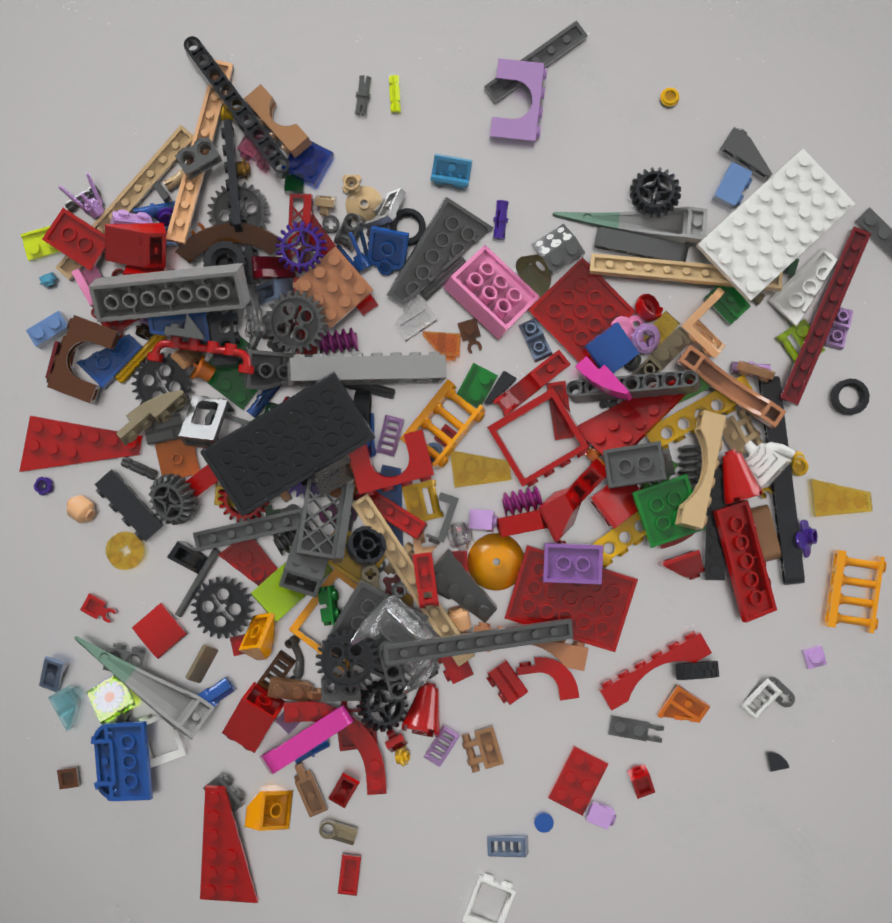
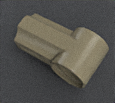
[319,818,358,845]

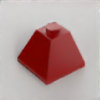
[538,486,581,542]
[658,550,704,580]

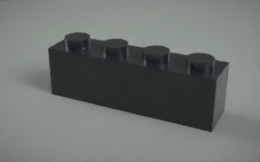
[94,469,166,542]

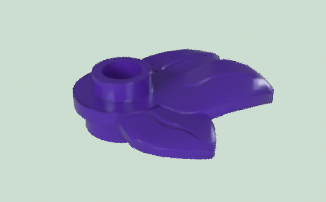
[796,520,818,558]

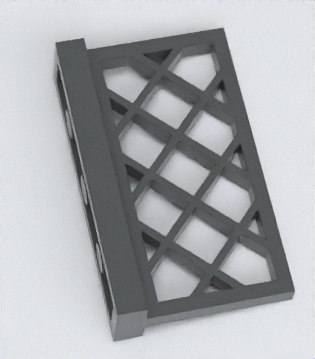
[296,478,355,563]

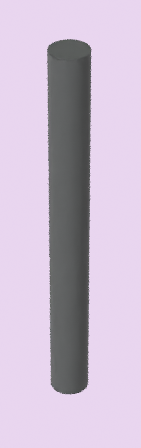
[175,548,220,617]

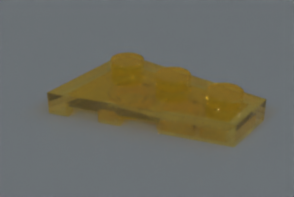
[810,479,873,517]

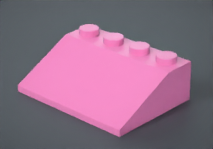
[443,245,540,340]

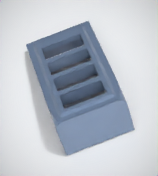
[487,835,529,858]

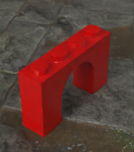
[348,429,435,495]

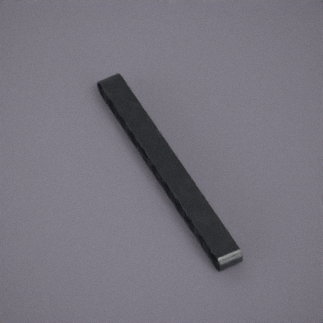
[758,376,805,585]

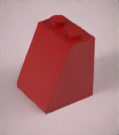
[588,484,644,529]
[222,682,286,753]

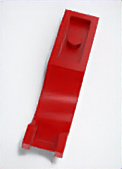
[493,350,571,417]

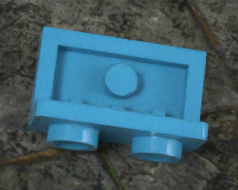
[430,154,473,188]

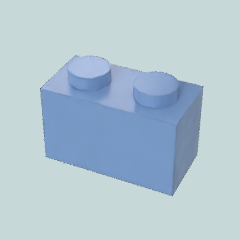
[712,162,753,209]
[26,310,68,349]

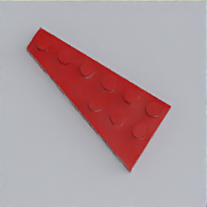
[578,379,694,457]

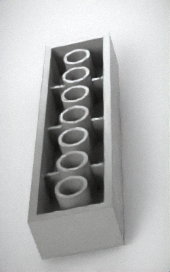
[88,263,250,322]
[287,351,447,387]

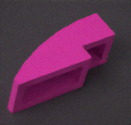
[575,356,632,400]

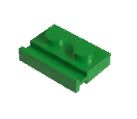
[704,286,751,326]
[457,362,498,408]

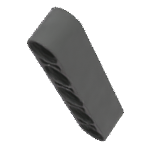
[594,227,689,262]

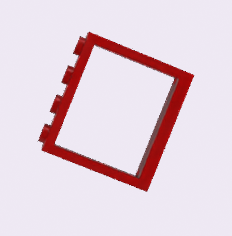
[487,387,590,487]

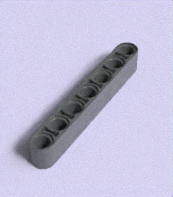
[566,370,701,403]

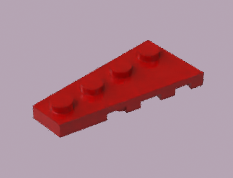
[218,539,278,586]

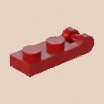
[412,552,439,609]

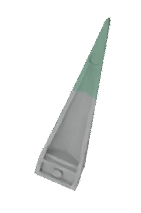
[552,206,708,244]
[75,636,215,740]

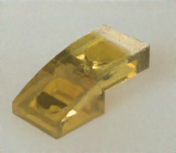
[644,311,680,353]

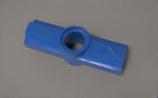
[198,677,235,707]

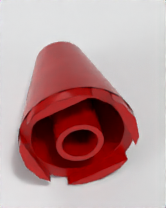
[722,449,763,504]
[401,682,440,737]

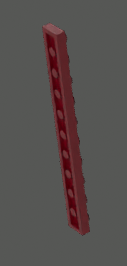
[779,226,871,406]

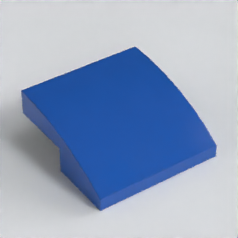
[584,322,639,373]

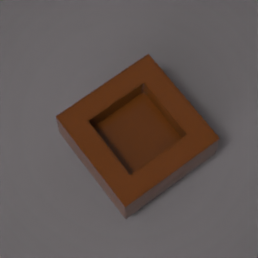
[57,767,80,789]

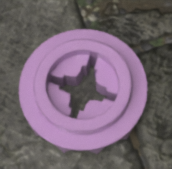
[631,323,660,354]

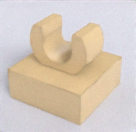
[314,195,336,216]

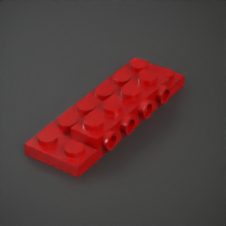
[713,500,777,623]

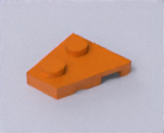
[657,684,710,723]

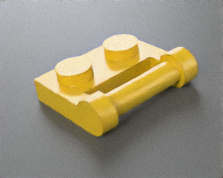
[402,479,444,521]

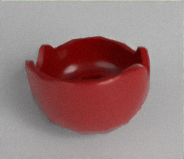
[635,294,663,322]

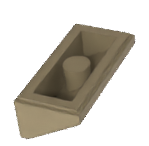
[185,643,218,683]

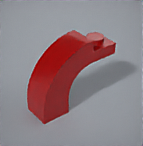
[516,656,579,701]

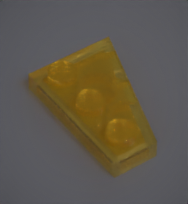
[450,451,512,488]

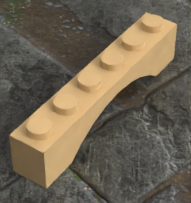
[675,410,727,530]

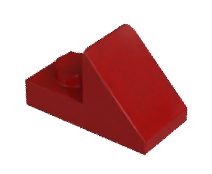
[328,772,360,808]

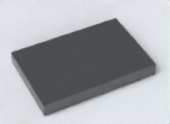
[603,441,667,489]

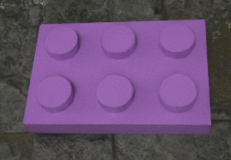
[543,543,603,584]

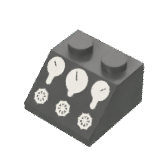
[531,224,585,276]

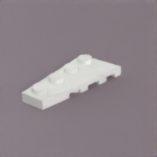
[769,247,837,328]

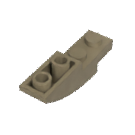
[629,327,692,389]
[116,390,188,446]

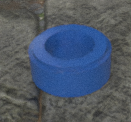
[534,812,554,833]

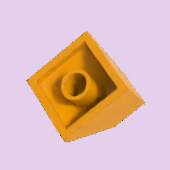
[239,613,275,661]
[244,790,293,831]

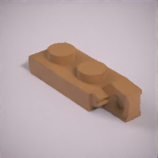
[267,676,322,701]
[294,762,328,818]

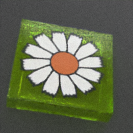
[86,675,136,725]

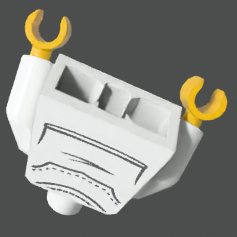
[743,441,805,499]

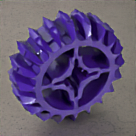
[275,221,328,274]

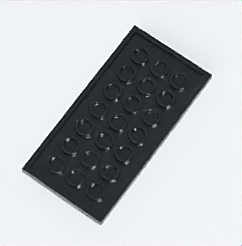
[200,371,375,517]

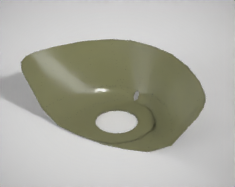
[516,254,551,297]

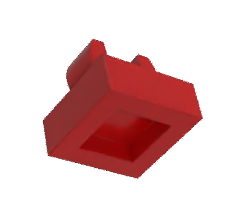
[384,730,408,753]

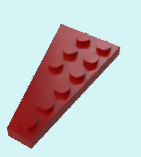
[19,416,144,472]
[200,785,259,903]

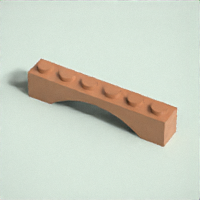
[676,345,787,429]
[473,622,589,671]

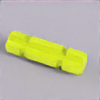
[389,75,401,113]

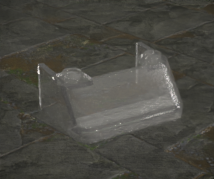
[350,595,441,694]

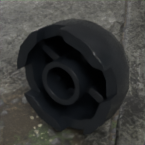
[346,526,387,566]

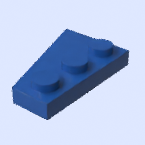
[148,312,211,342]
[76,334,143,389]

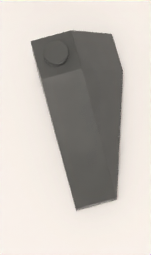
[242,349,313,390]

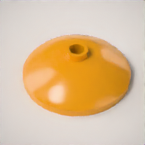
[468,533,524,591]

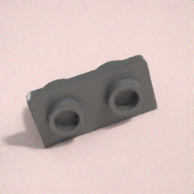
[203,773,246,813]

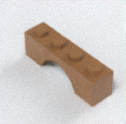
[243,84,312,158]

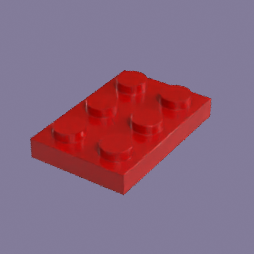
[42,208,105,271]
[548,746,608,816]

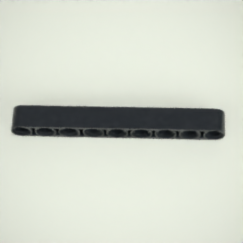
[184,36,290,179]

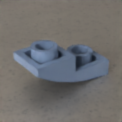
[518,318,552,362]

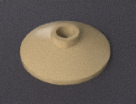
[345,186,383,223]

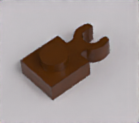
[457,318,482,354]

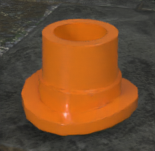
[190,355,216,382]

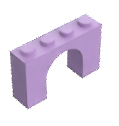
[490,58,547,141]

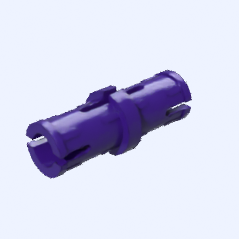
[493,200,509,240]

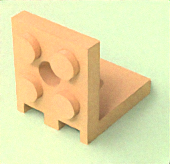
[682,287,726,358]

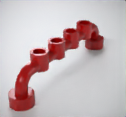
[147,336,254,375]

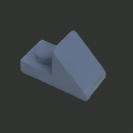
[39,656,68,692]

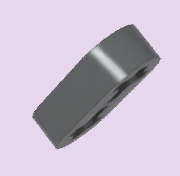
[762,676,795,707]

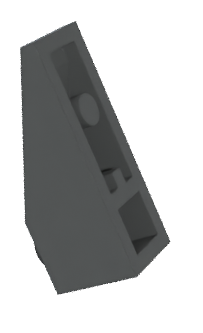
[719,127,772,180]

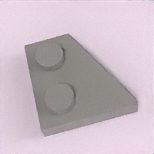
[364,188,406,230]

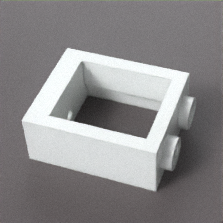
[138,714,189,768]
[463,873,516,923]

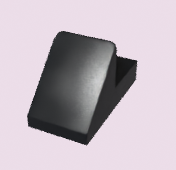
[167,541,208,574]

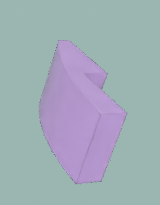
[824,307,853,350]

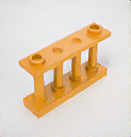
[400,379,486,470]
[824,550,887,634]

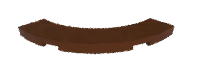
[175,223,282,264]

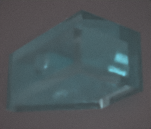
[48,685,81,731]

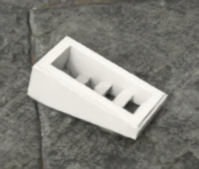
[741,678,782,720]

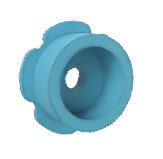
[39,272,57,287]

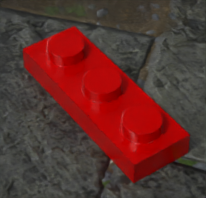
[546,381,574,440]

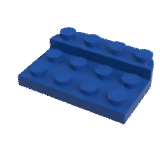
[91,721,153,801]

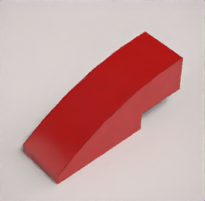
[568,458,607,502]

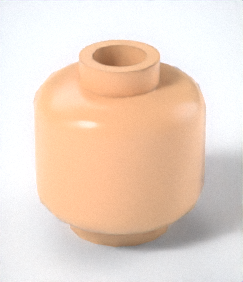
[67,495,96,523]
[447,606,471,634]

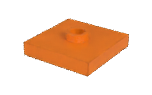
[155,439,200,478]

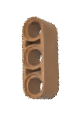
[750,504,782,562]

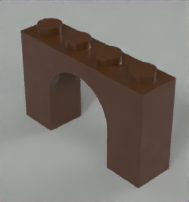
[46,315,121,404]

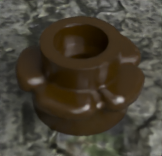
[135,324,153,340]

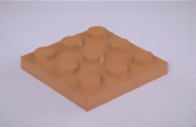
[293,246,374,328]

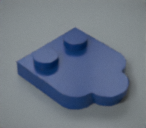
[368,226,409,275]

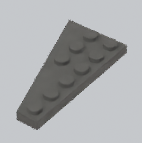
[386,197,494,305]

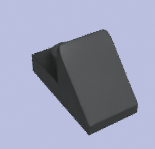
[164,314,206,342]

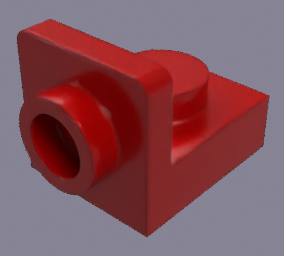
[627,764,655,799]

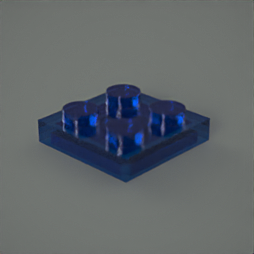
[282,141,334,187]

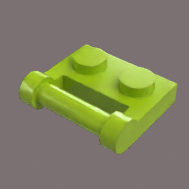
[776,318,825,362]

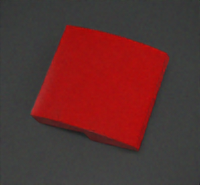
[132,603,187,659]

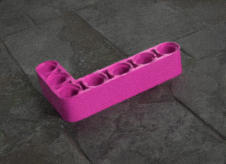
[259,705,354,774]

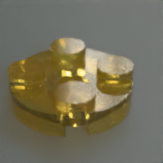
[106,532,145,570]

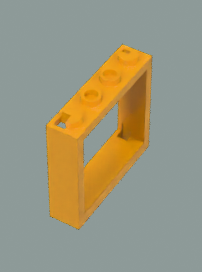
[289,568,357,671]

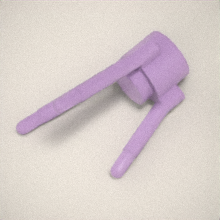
[59,173,105,218]

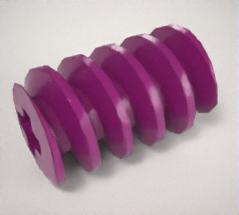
[318,327,359,355]
[502,486,543,517]

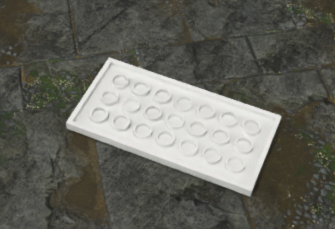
[696,149,855,302]

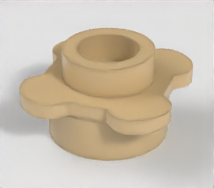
[342,174,361,193]

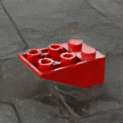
[105,223,166,268]

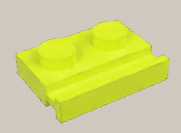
[20,225,61,262]

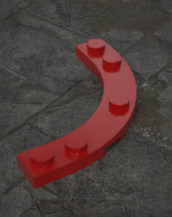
[283,701,387,795]

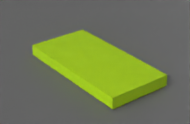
[250,562,333,622]

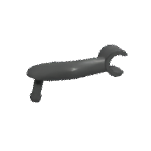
[285,635,304,679]

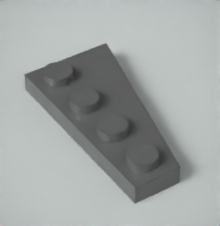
[434,548,497,623]

